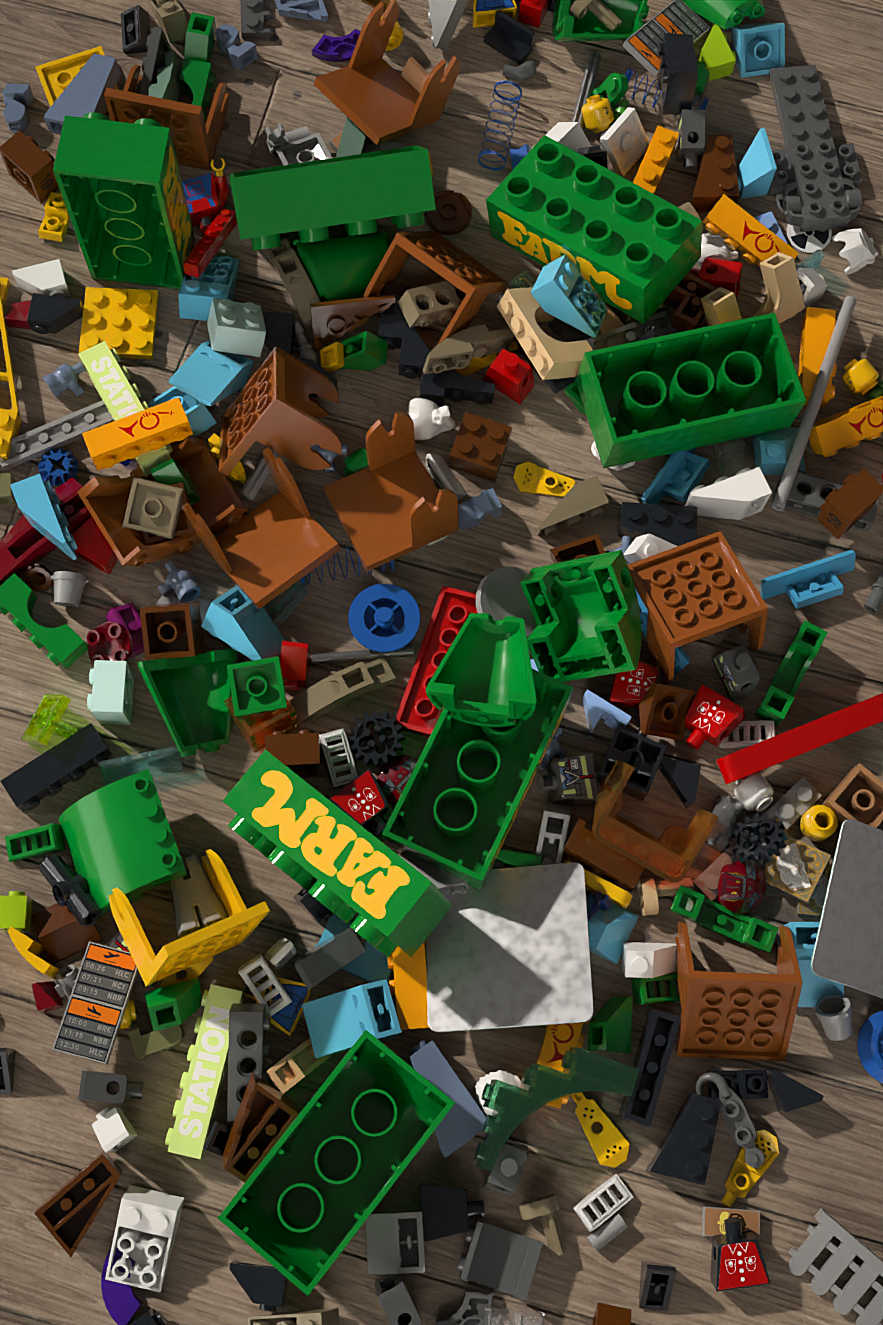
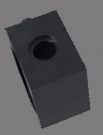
[597,726,667,801]

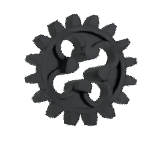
[348,710,405,767]
[729,813,788,866]

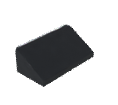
[121,5,150,54]

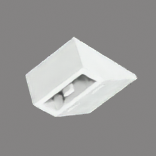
[685,467,772,520]
[105,1185,184,1292]

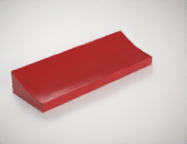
[395,586,478,738]

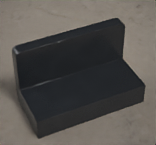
[483,10,535,65]

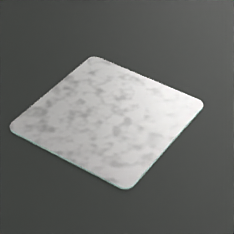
[811,819,883,999]
[426,862,594,1032]

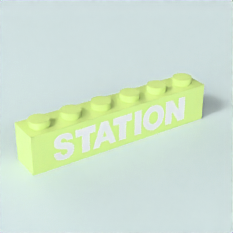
[78,341,173,476]
[165,984,245,1159]

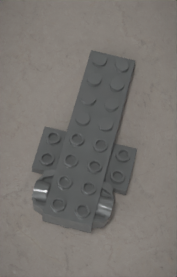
[768,65,863,232]

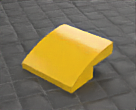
[8,927,60,979]

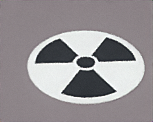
[786,224,832,253]

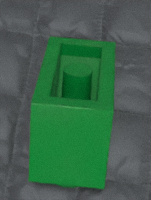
[339,331,388,371]

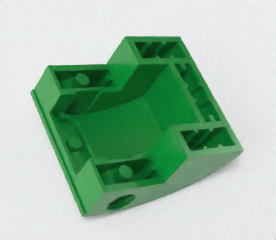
[520,550,641,682]
[58,769,188,915]

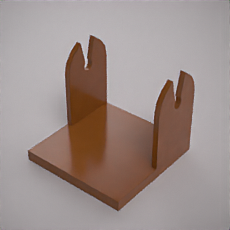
[314,0,460,145]
[104,65,229,171]
[363,231,509,345]
[219,346,342,476]
[323,412,458,571]
[183,447,341,609]
[628,531,768,684]
[675,922,803,1061]

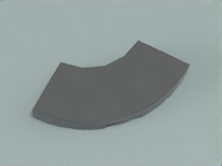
[436,1291,494,1325]

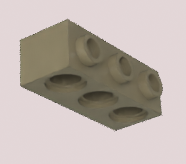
[398,281,466,328]

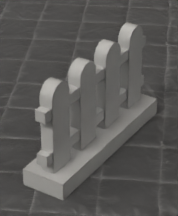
[788,1208,883,1325]

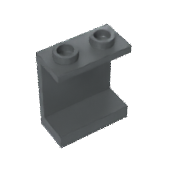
[457,1220,543,1301]

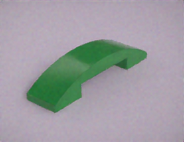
[670,885,779,953]

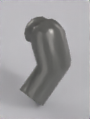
[502,61,537,82]

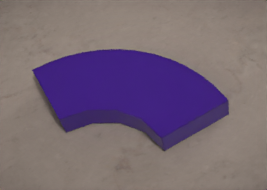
[312,29,361,62]
[101,1247,142,1325]

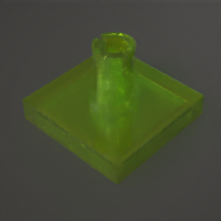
[21,694,77,746]

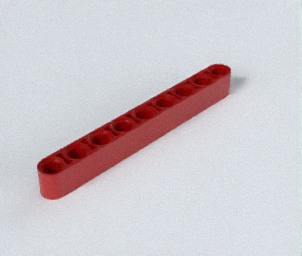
[716,693,883,785]

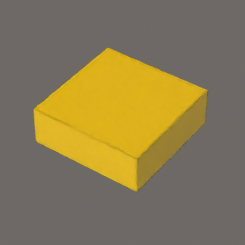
[320,342,344,373]

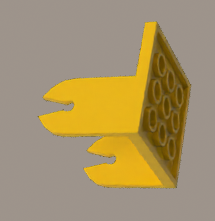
[109,849,270,986]

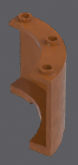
[77,437,248,567]

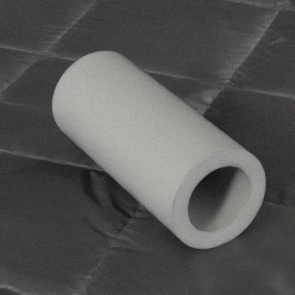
[587,1213,628,1252]

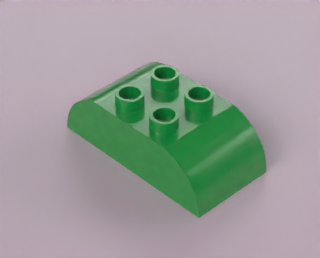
[218,1030,455,1296]

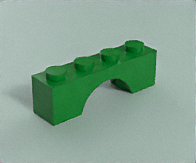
[179,59,216,125]
[0,573,88,670]
[754,621,828,727]

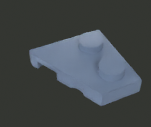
[274,0,329,22]

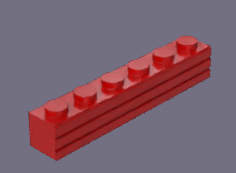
[184,208,237,278]

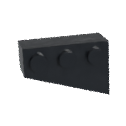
[658,33,698,115]
[618,502,697,546]
[645,1094,721,1186]

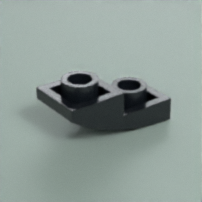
[707,1070,768,1099]

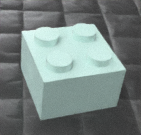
[207,299,266,357]
[87,660,135,725]

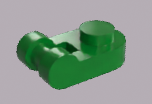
[591,73,628,109]

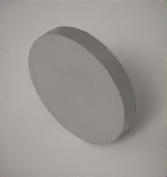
[476,566,537,636]

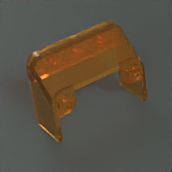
[592,760,719,883]

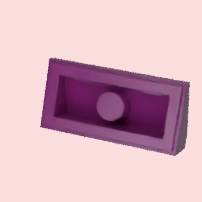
[106,602,145,659]

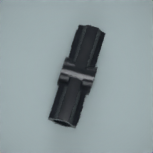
[39,854,102,927]

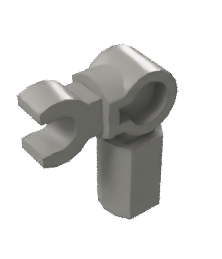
[265,123,310,157]

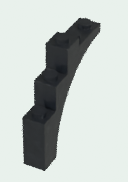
[378,283,495,407]

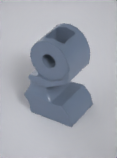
[215,24,258,71]
[2,83,34,133]
[458,488,503,530]

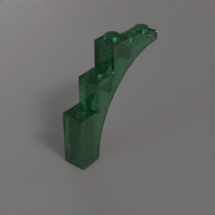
[474,1047,639,1171]

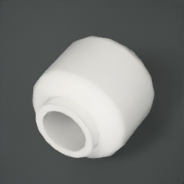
[734,773,774,812]

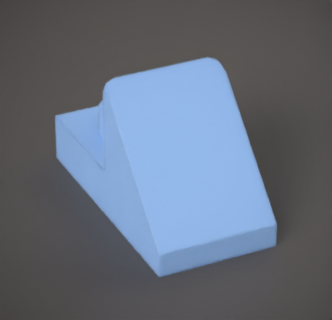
[582,689,631,734]

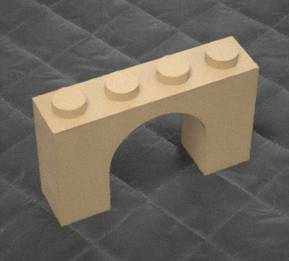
[701,252,805,326]
[497,287,593,380]

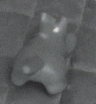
[695,795,746,851]

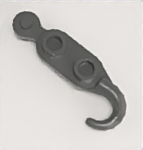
[696,1072,765,1168]

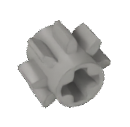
[54,965,80,998]

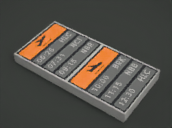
[622,0,710,77]
[52,941,138,1065]

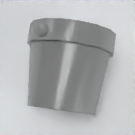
[51,571,89,607]
[815,995,853,1041]

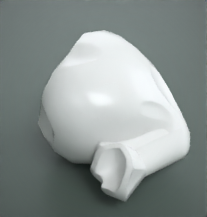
[407,398,456,440]

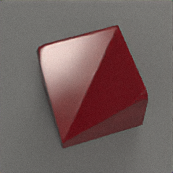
[4,300,31,330]
[32,981,63,1013]

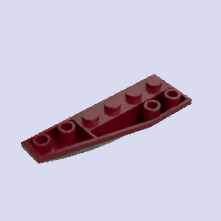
[0,478,92,586]

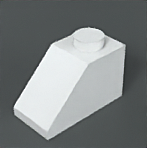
[12,259,70,297]
[796,268,828,312]
[621,942,677,978]
[92,1106,138,1153]

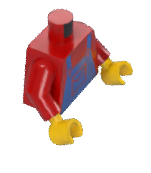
[182,158,229,233]

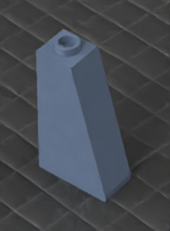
[44,54,121,135]
[410,1040,490,1158]

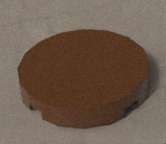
[425,190,472,235]

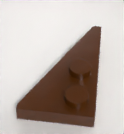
[310,294,396,351]

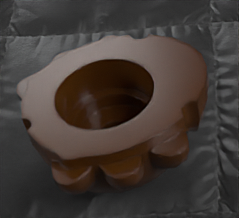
[23,563,54,591]

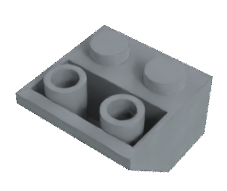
[366,1210,425,1274]

